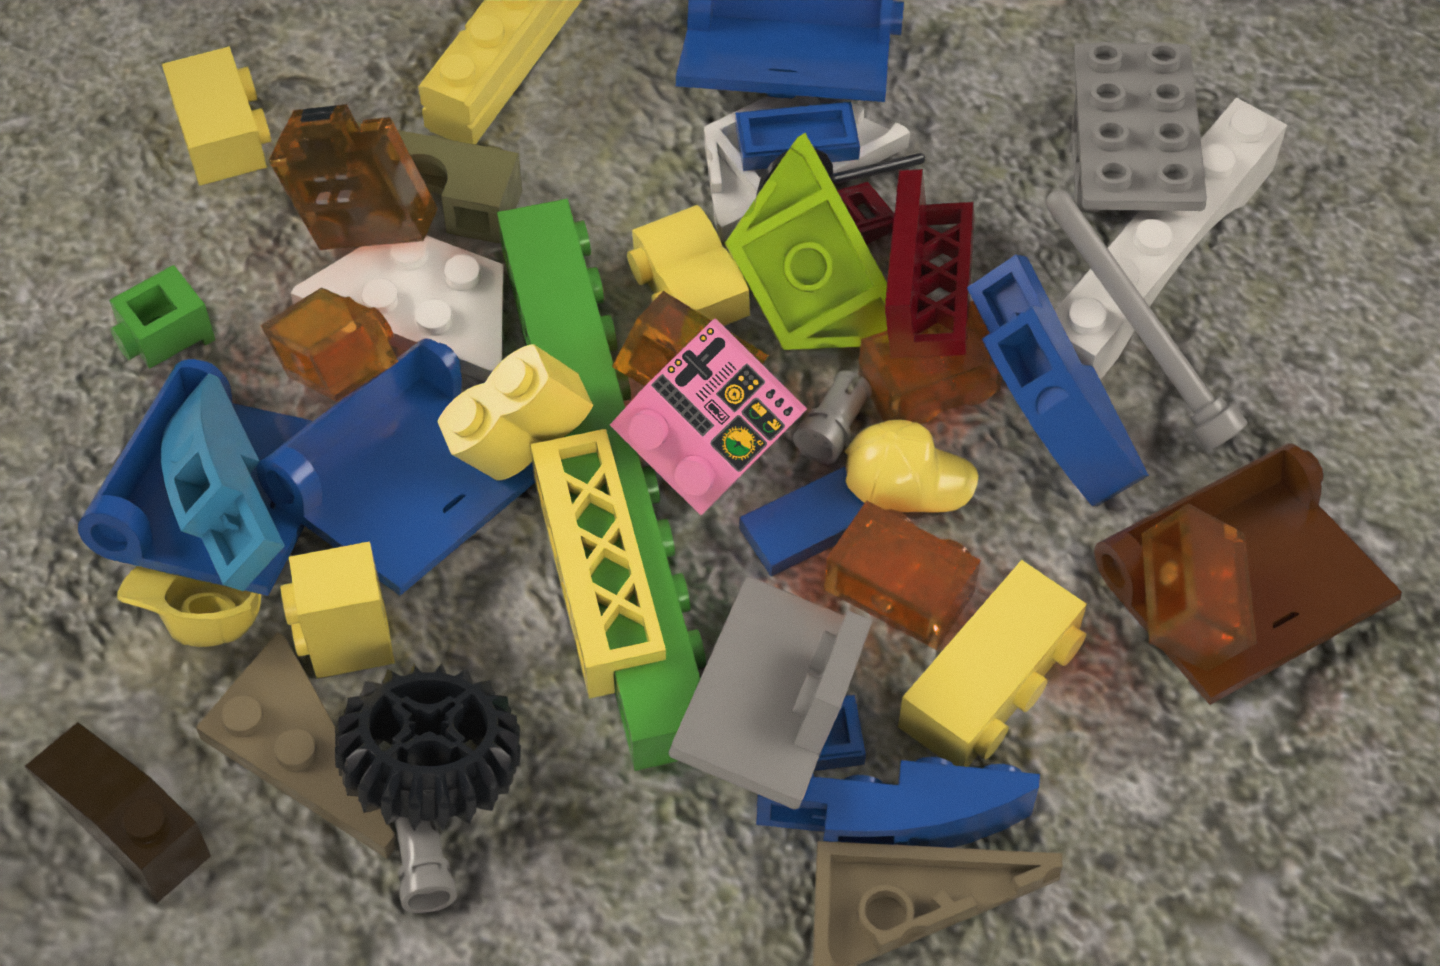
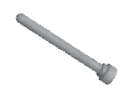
[1046,190,1248,451]

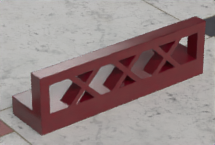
[885,169,975,359]

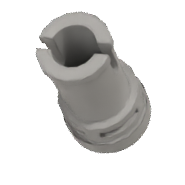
[793,370,872,464]
[394,817,457,913]

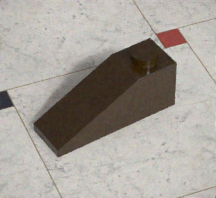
[25,722,211,903]

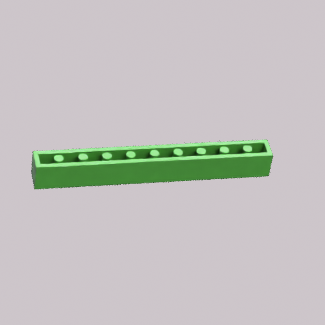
[497,198,706,771]

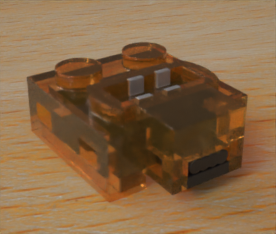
[268,104,438,250]

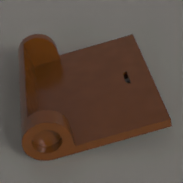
[1094,443,1402,705]

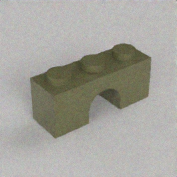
[347,121,523,244]

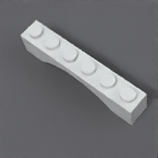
[1055,97,1287,380]

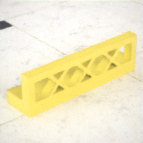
[530,429,666,699]

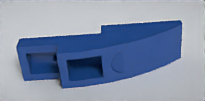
[967,254,1149,507]
[756,757,1040,848]

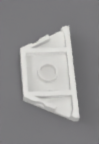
[704,96,910,242]
[290,225,505,382]

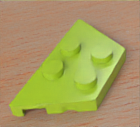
[724,133,889,350]

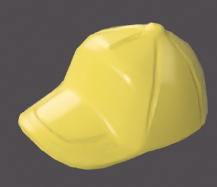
[845,420,979,513]
[117,566,261,647]

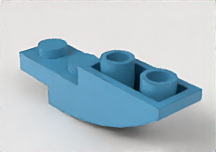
[161,373,285,591]

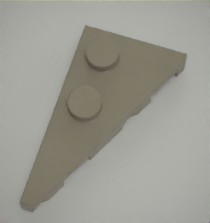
[196,632,396,859]
[812,841,1063,966]

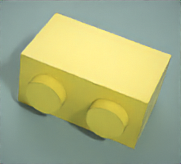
[162,46,272,186]
[280,541,395,679]

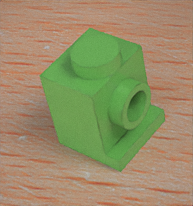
[109,265,215,369]

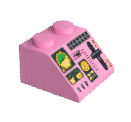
[610,318,807,515]

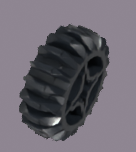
[335,663,521,831]

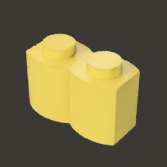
[627,205,750,342]
[437,344,593,481]

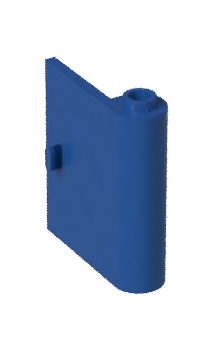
[676,0,904,102]
[256,338,535,596]
[78,359,312,596]

